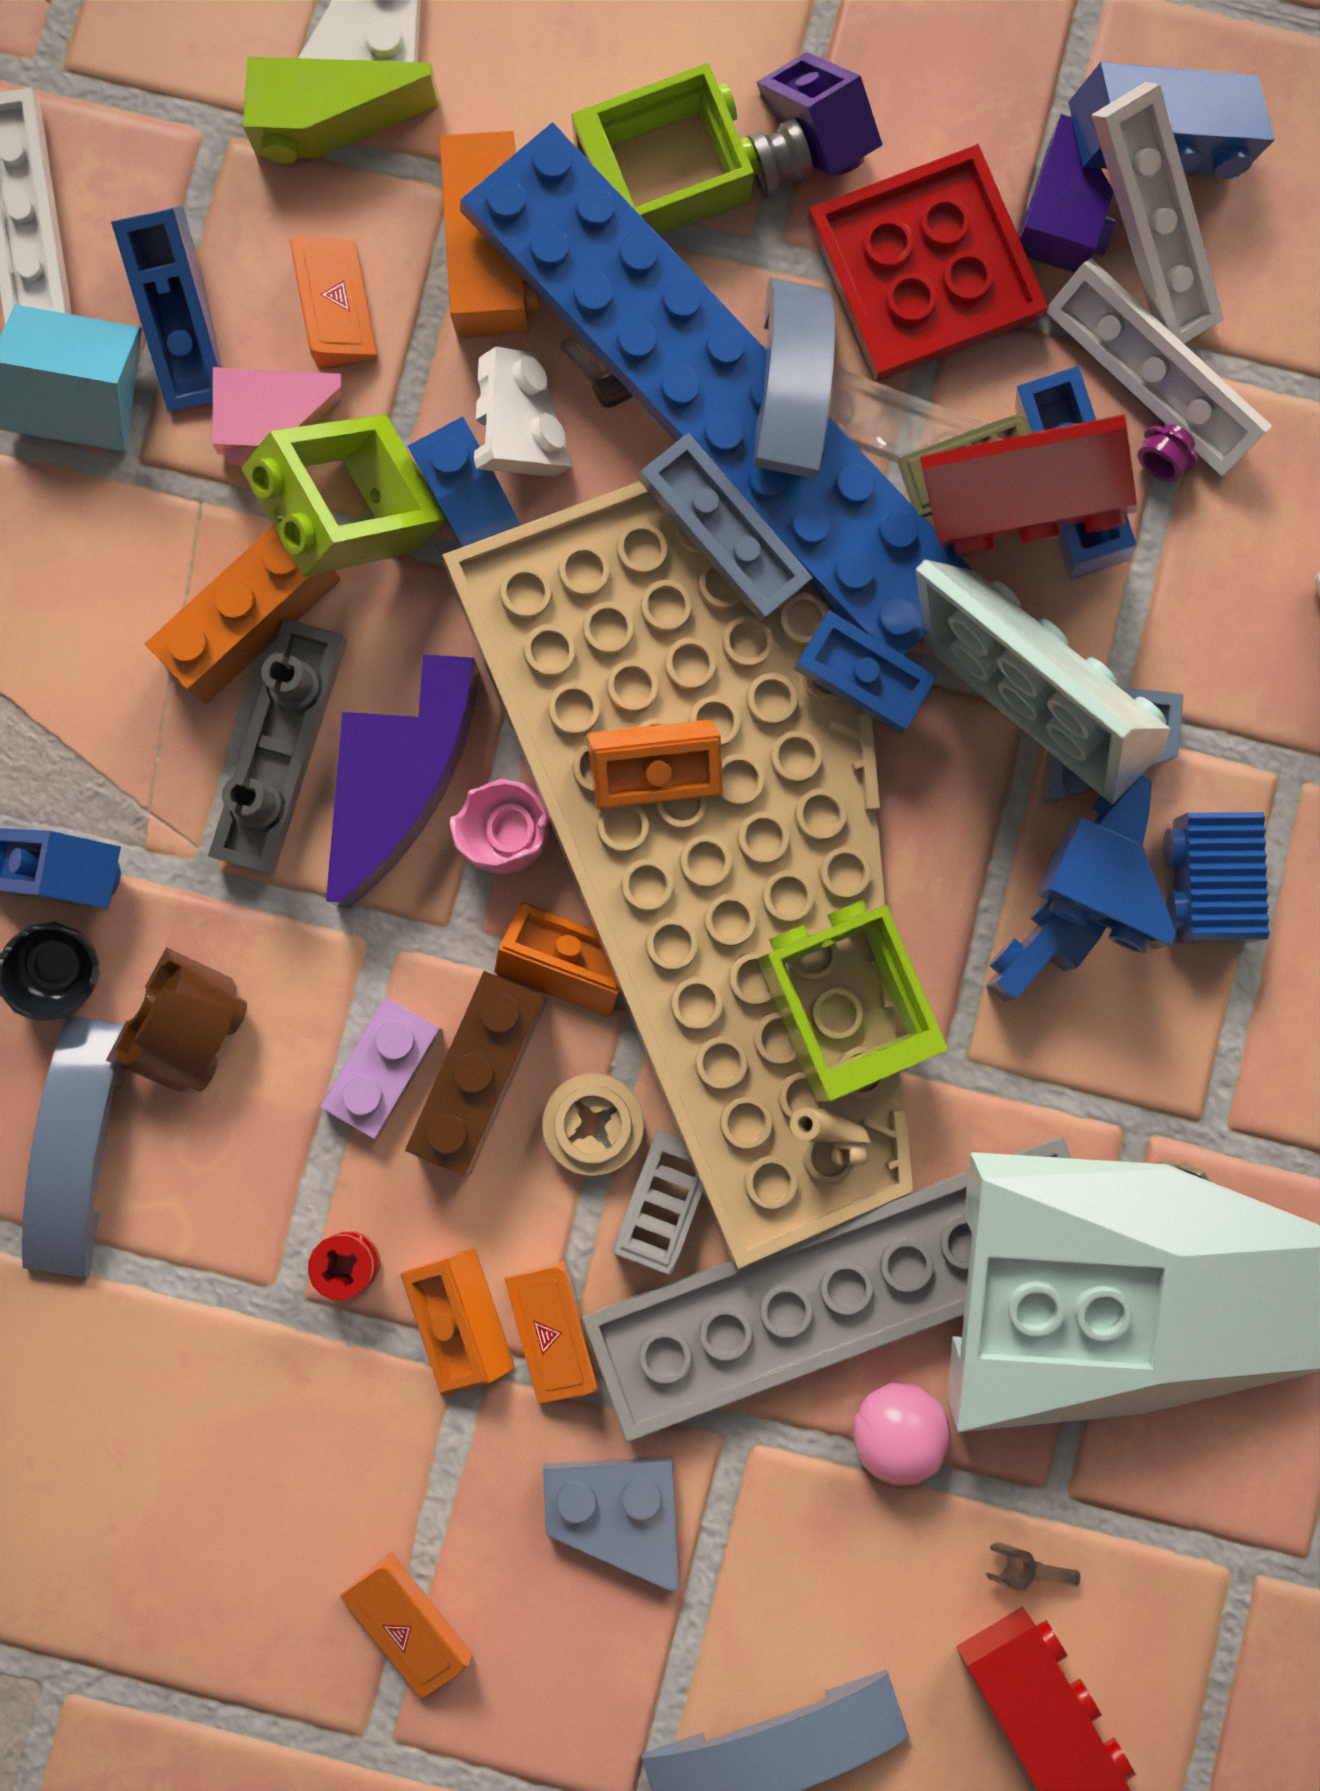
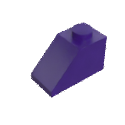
[756,52,883,176]
[1019,114,1116,273]

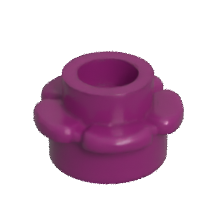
[1137,424,1198,482]

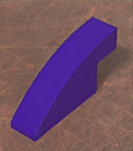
[326,654,480,908]

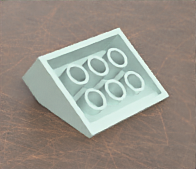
[916,560,1170,805]

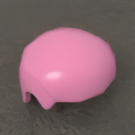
[449,779,552,875]
[853,1383,951,1486]

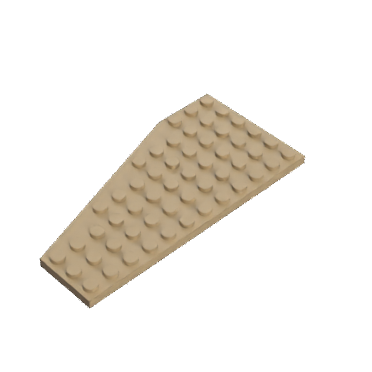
[442,482,913,1269]

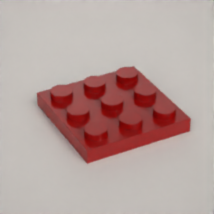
[807,144,1049,382]

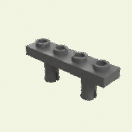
[208,618,347,876]

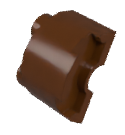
[105,947,247,1092]

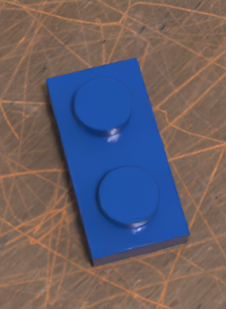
[793,610,937,734]

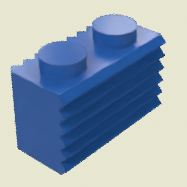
[1163,812,1270,944]

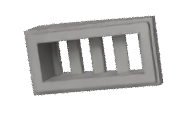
[612,1129,702,1275]

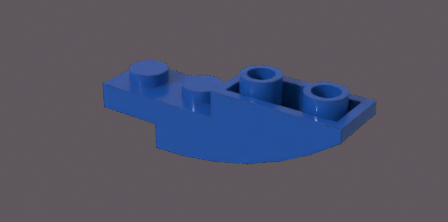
[986,774,1152,1002]

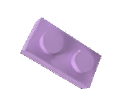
[320,997,442,1139]

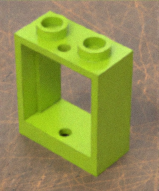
[571,62,759,235]
[241,414,446,577]
[757,900,948,1102]

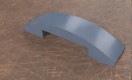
[753,277,835,479]
[22,1016,125,1277]
[642,1670,909,1791]

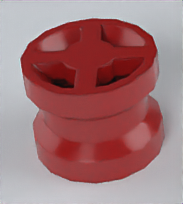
[308,1231,380,1300]

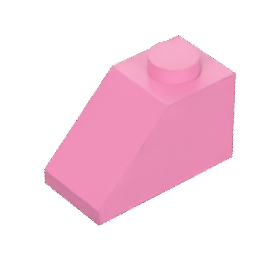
[212,367,342,466]

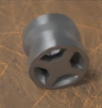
[746,119,813,196]

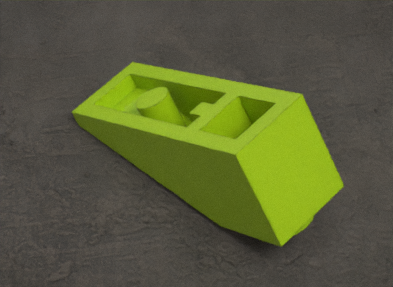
[243,56,439,164]

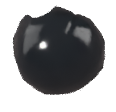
[0,921,100,1022]

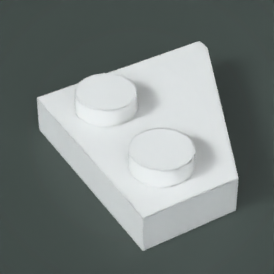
[298,0,421,62]
[474,346,573,477]

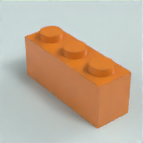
[439,131,539,338]
[144,515,341,704]

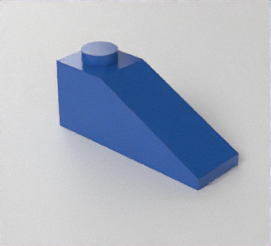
[111,205,222,412]
[408,416,521,547]

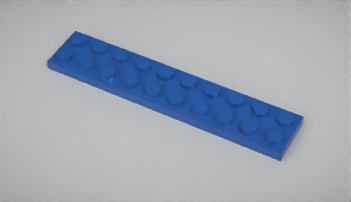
[460,122,972,655]

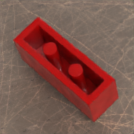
[957,1606,1136,1791]

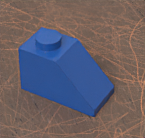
[0,828,121,909]

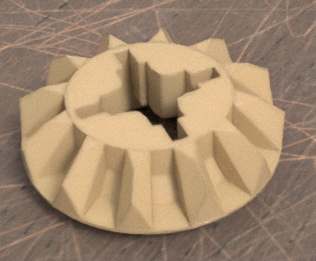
[542,1073,644,1176]

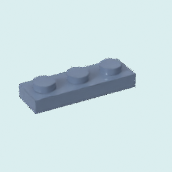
[638,432,813,623]

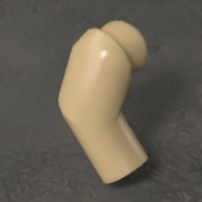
[790,1108,871,1165]

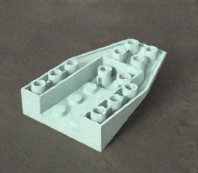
[947,1152,1320,1432]

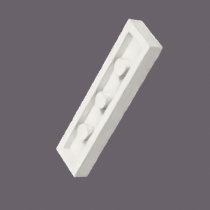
[1091,82,1224,344]
[0,87,72,325]
[1047,258,1272,477]

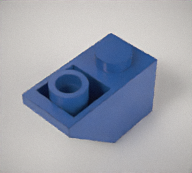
[1036,817,1176,954]

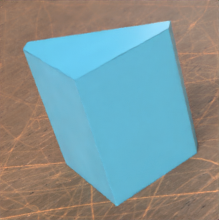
[0,304,142,452]

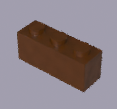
[405,971,548,1177]

